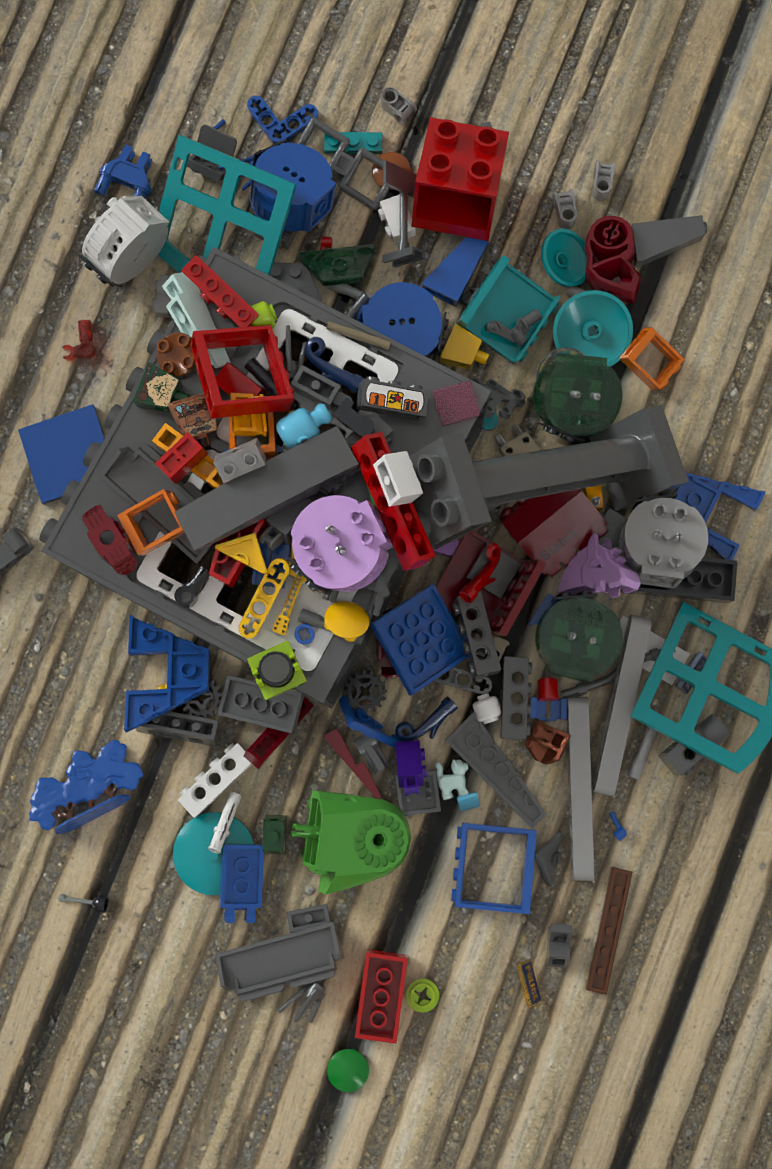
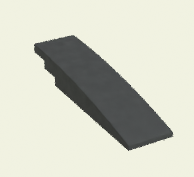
[174,426,359,552]

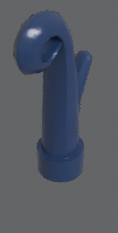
[305,337,365,394]
[395,696,458,741]

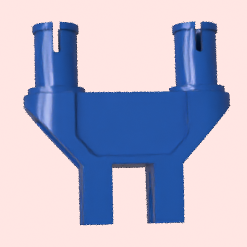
[93,145,153,199]

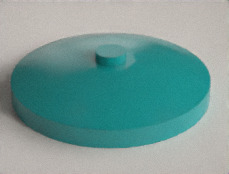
[553,290,633,371]
[173,812,255,895]

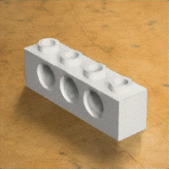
[178,743,252,818]

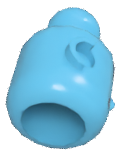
[276,404,333,449]

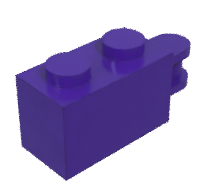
[395,740,427,796]

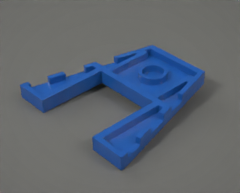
[674,473,765,560]

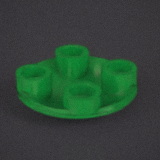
[327,1049,369,1092]

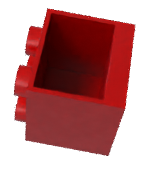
[411,117,509,241]

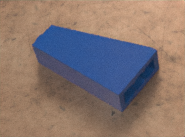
[422,237,489,307]

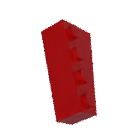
[209,517,268,588]

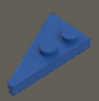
[338,695,402,749]

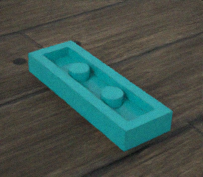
[324,132,382,154]

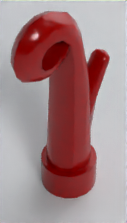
[459,542,501,603]

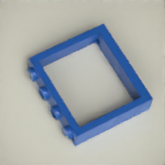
[451,822,537,914]

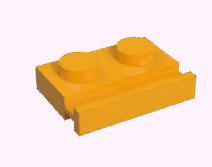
[229,393,267,437]

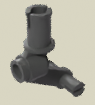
[485,309,542,346]

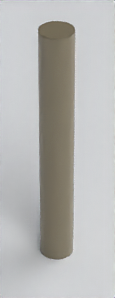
[326,321,391,350]

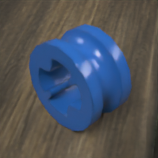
[294,624,315,645]

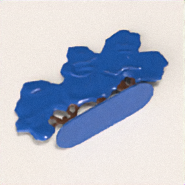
[29,740,143,834]

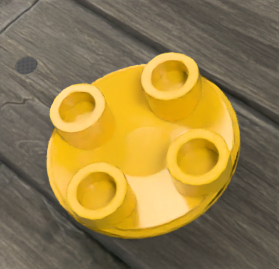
[324,601,369,642]

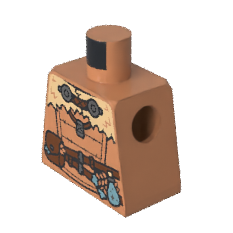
[167,393,217,447]

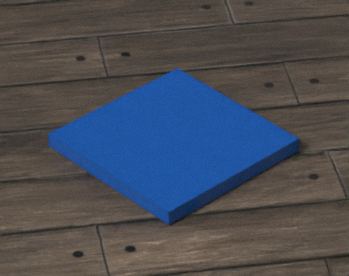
[18,404,105,504]
[369,583,468,696]

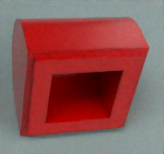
[537,678,559,701]

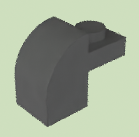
[547,923,572,967]

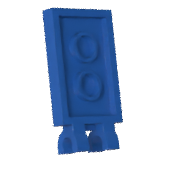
[219,844,264,923]

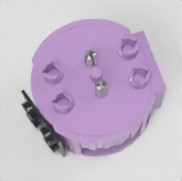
[287,495,393,595]

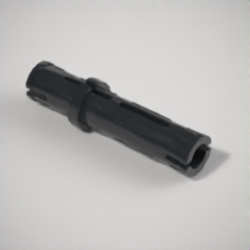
[244,358,300,412]

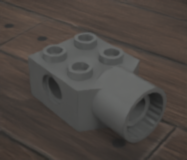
[658,714,731,776]

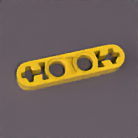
[238,558,291,639]

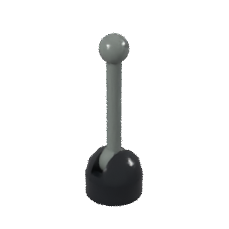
[58,894,109,913]

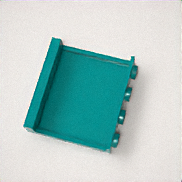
[456,255,561,364]

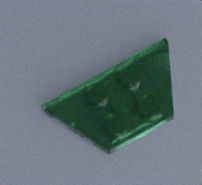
[299,244,374,286]

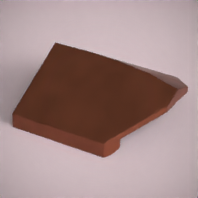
[524,719,571,765]

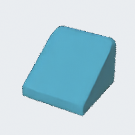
[457,792,480,811]

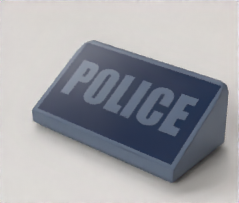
[675,652,707,694]

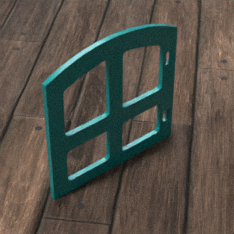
[158,135,297,276]
[630,602,772,774]

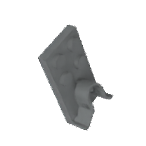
[217,675,304,734]

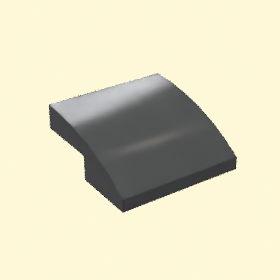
[286,904,331,933]

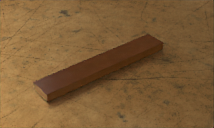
[586,867,633,995]

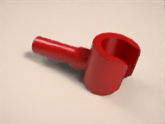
[316,236,333,264]

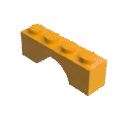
[152,423,230,489]

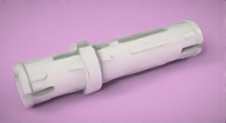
[208,792,242,854]

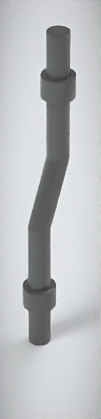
[561,648,676,699]

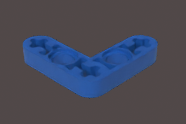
[247,96,319,144]

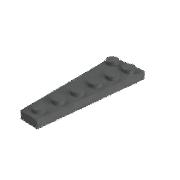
[445,712,546,829]

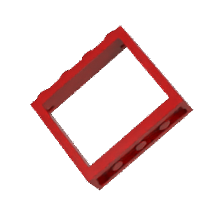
[190,325,294,419]

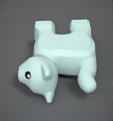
[435,759,469,800]

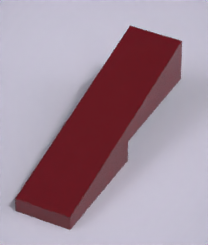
[243,697,314,769]
[323,728,382,799]

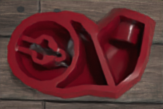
[584,216,641,305]

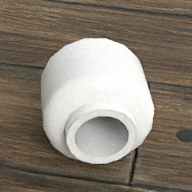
[473,693,502,724]

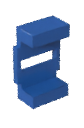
[529,697,568,721]

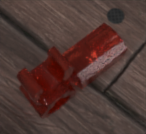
[62,320,96,361]

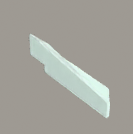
[162,272,230,369]

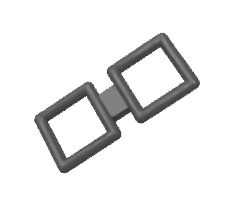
[297,117,390,211]

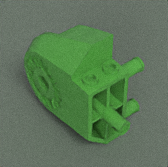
[292,790,411,895]

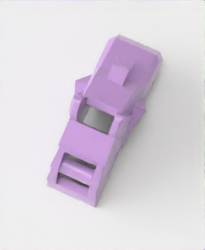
[557,533,641,598]

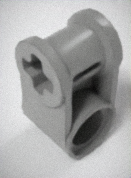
[381,87,417,125]
[592,160,616,201]
[552,189,577,229]

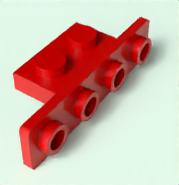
[182,255,259,327]

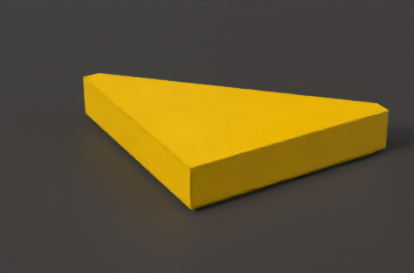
[215,533,268,575]

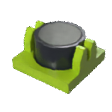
[247,640,307,700]

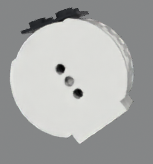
[79,196,169,288]

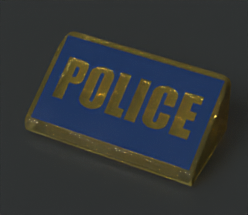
[516,960,541,1008]

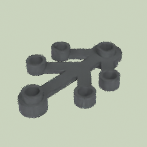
[470,377,526,419]

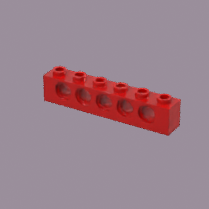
[351,432,436,571]

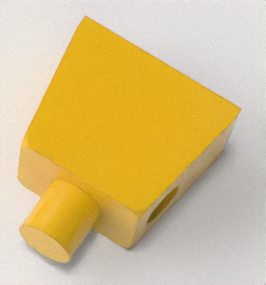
[440,324,490,370]

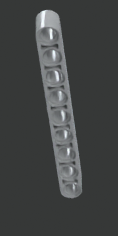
[592,614,652,797]
[567,697,594,881]

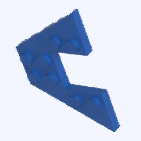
[124,615,210,732]

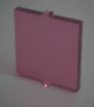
[433,380,480,426]

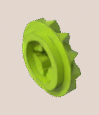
[406,978,439,1013]

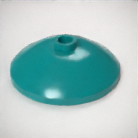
[541,228,587,287]

